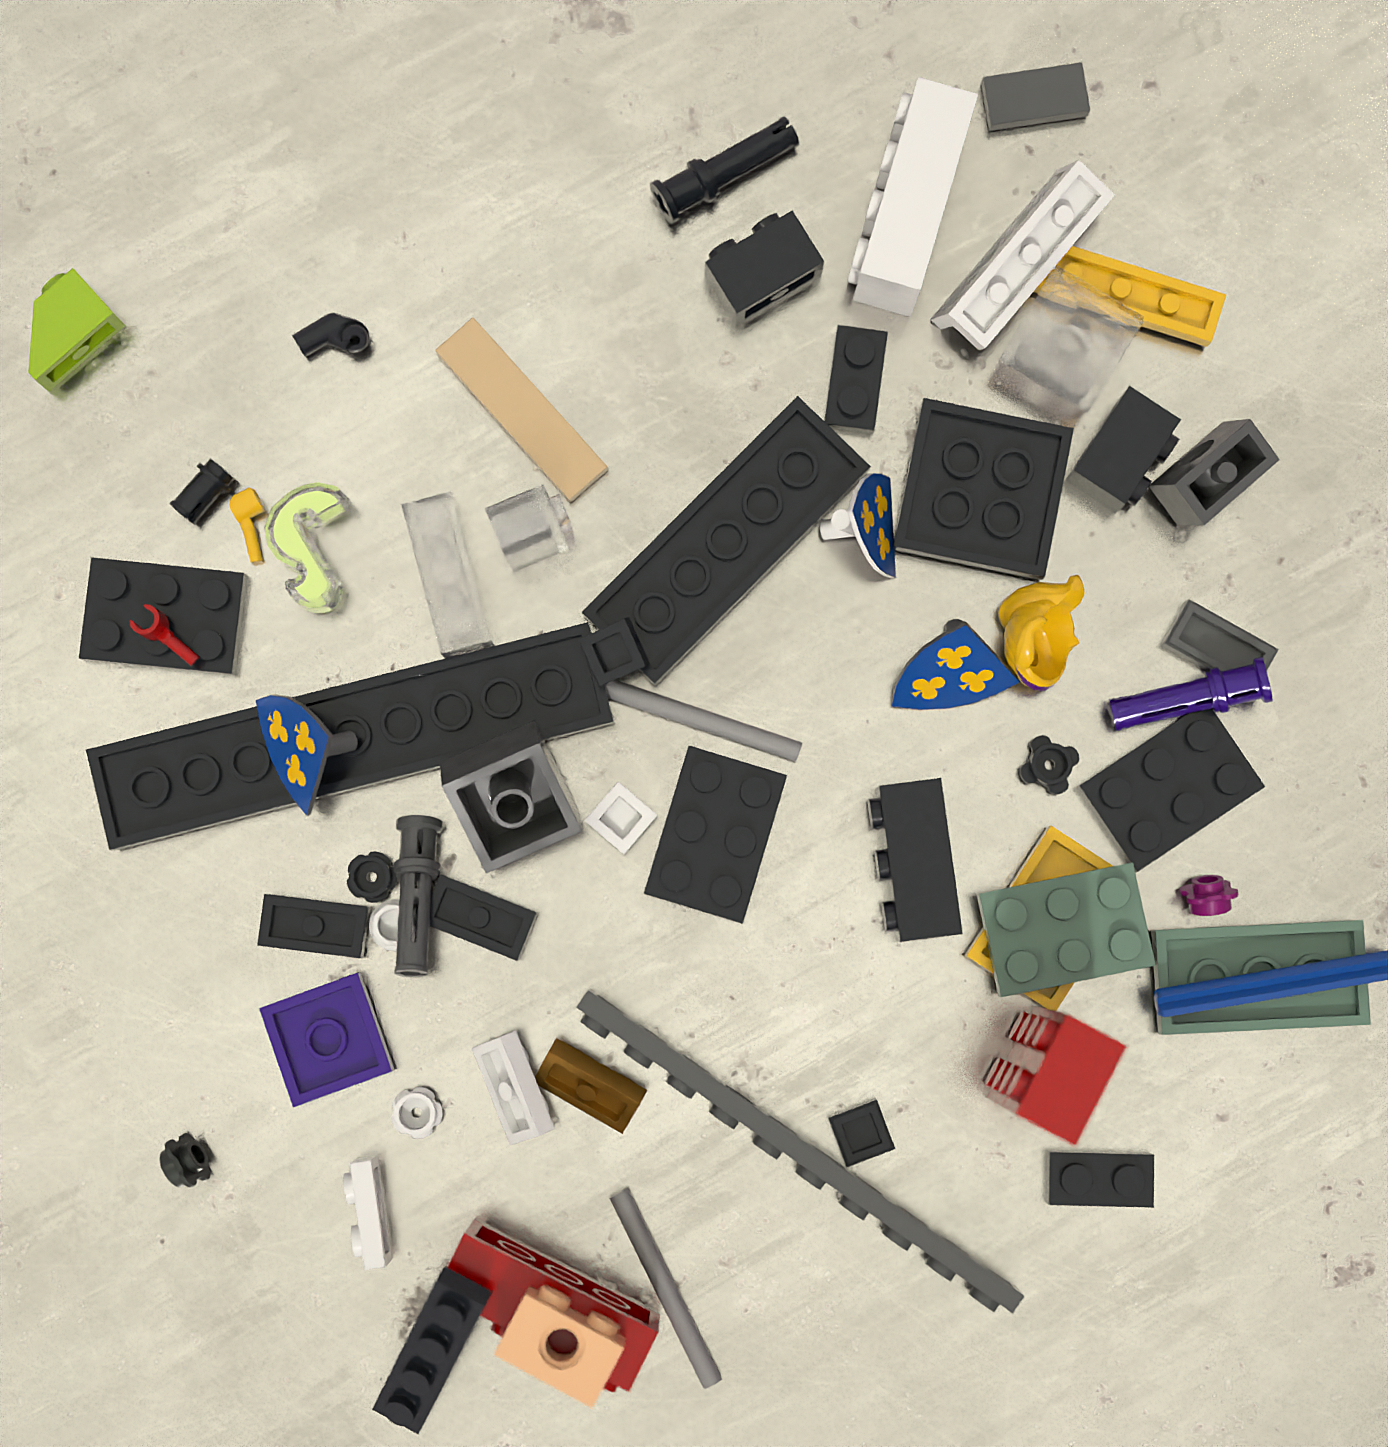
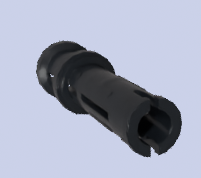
[650,116,799,224]

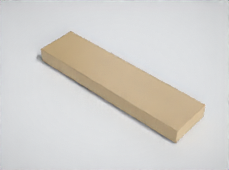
[435,317,608,503]

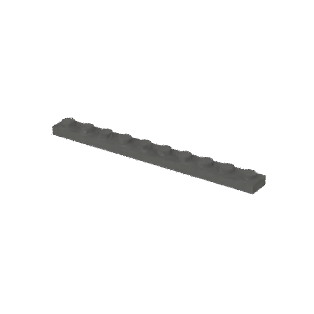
[576,989,1024,1313]

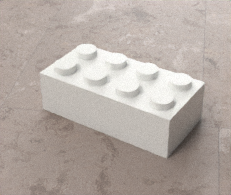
[847,77,978,317]

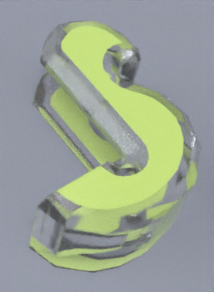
[264,482,354,613]

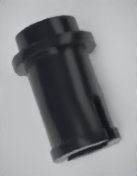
[169,458,234,525]

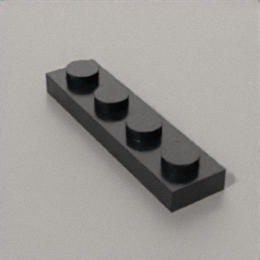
[372,1266,493,1434]

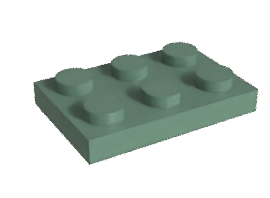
[977,862,1156,997]

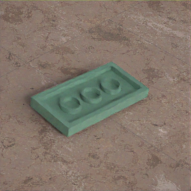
[1151,920,1371,1035]

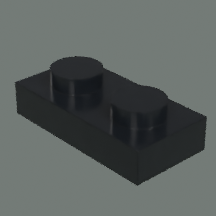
[824,325,888,435]
[430,874,538,961]
[257,894,370,959]
[1046,1150,1154,1208]

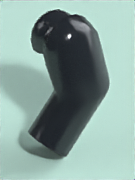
[292,313,369,357]

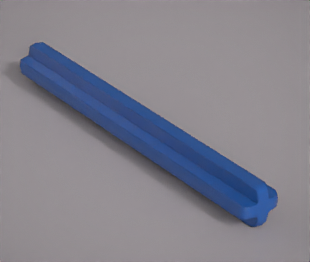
[1154,950,1388,1017]

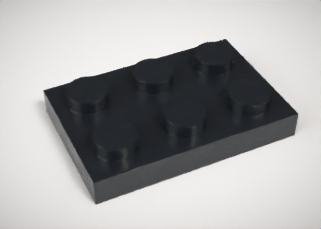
[79,557,248,676]
[1076,708,1265,872]
[644,745,787,924]

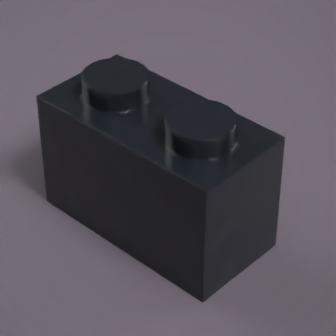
[705,210,825,326]
[1065,386,1181,513]

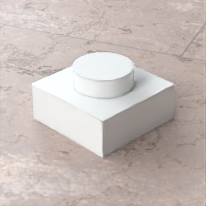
[584,782,658,855]

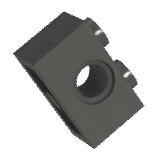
[1149,419,1280,526]

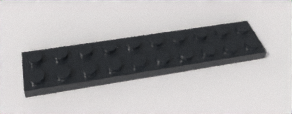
[86,622,614,851]

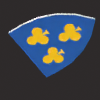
[820,473,896,578]

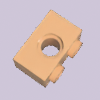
[494,1285,625,1408]

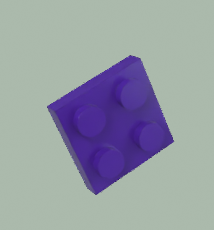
[259,972,395,1107]

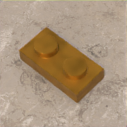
[535,1038,647,1134]

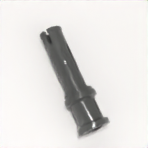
[393,815,443,978]

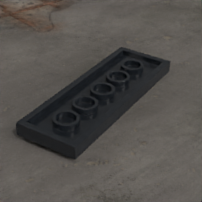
[582,396,871,686]

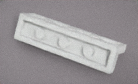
[930,160,1115,350]

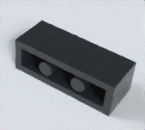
[868,778,963,942]

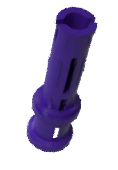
[1109,657,1273,731]

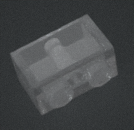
[485,484,573,572]

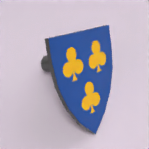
[891,619,1020,710]
[256,694,357,816]

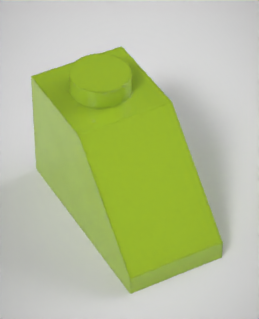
[28,268,125,392]

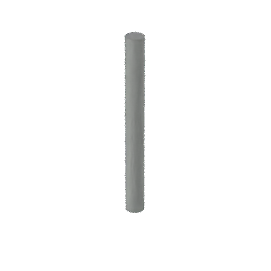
[605,680,802,762]
[609,1188,722,1389]

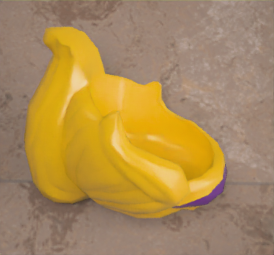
[998,575,1085,691]

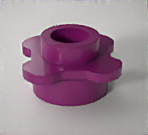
[1180,875,1239,916]

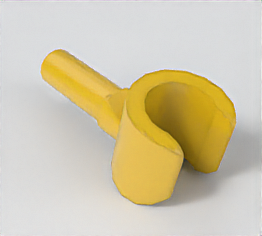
[229,488,265,563]

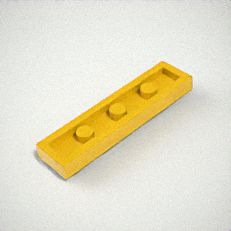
[1034,246,1226,347]

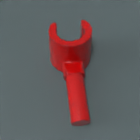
[130,604,200,666]

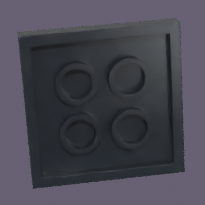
[892,398,1074,580]

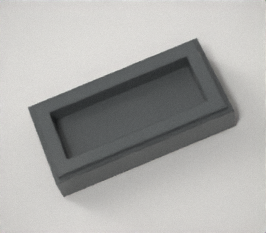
[981,62,1091,131]
[1161,599,1279,672]

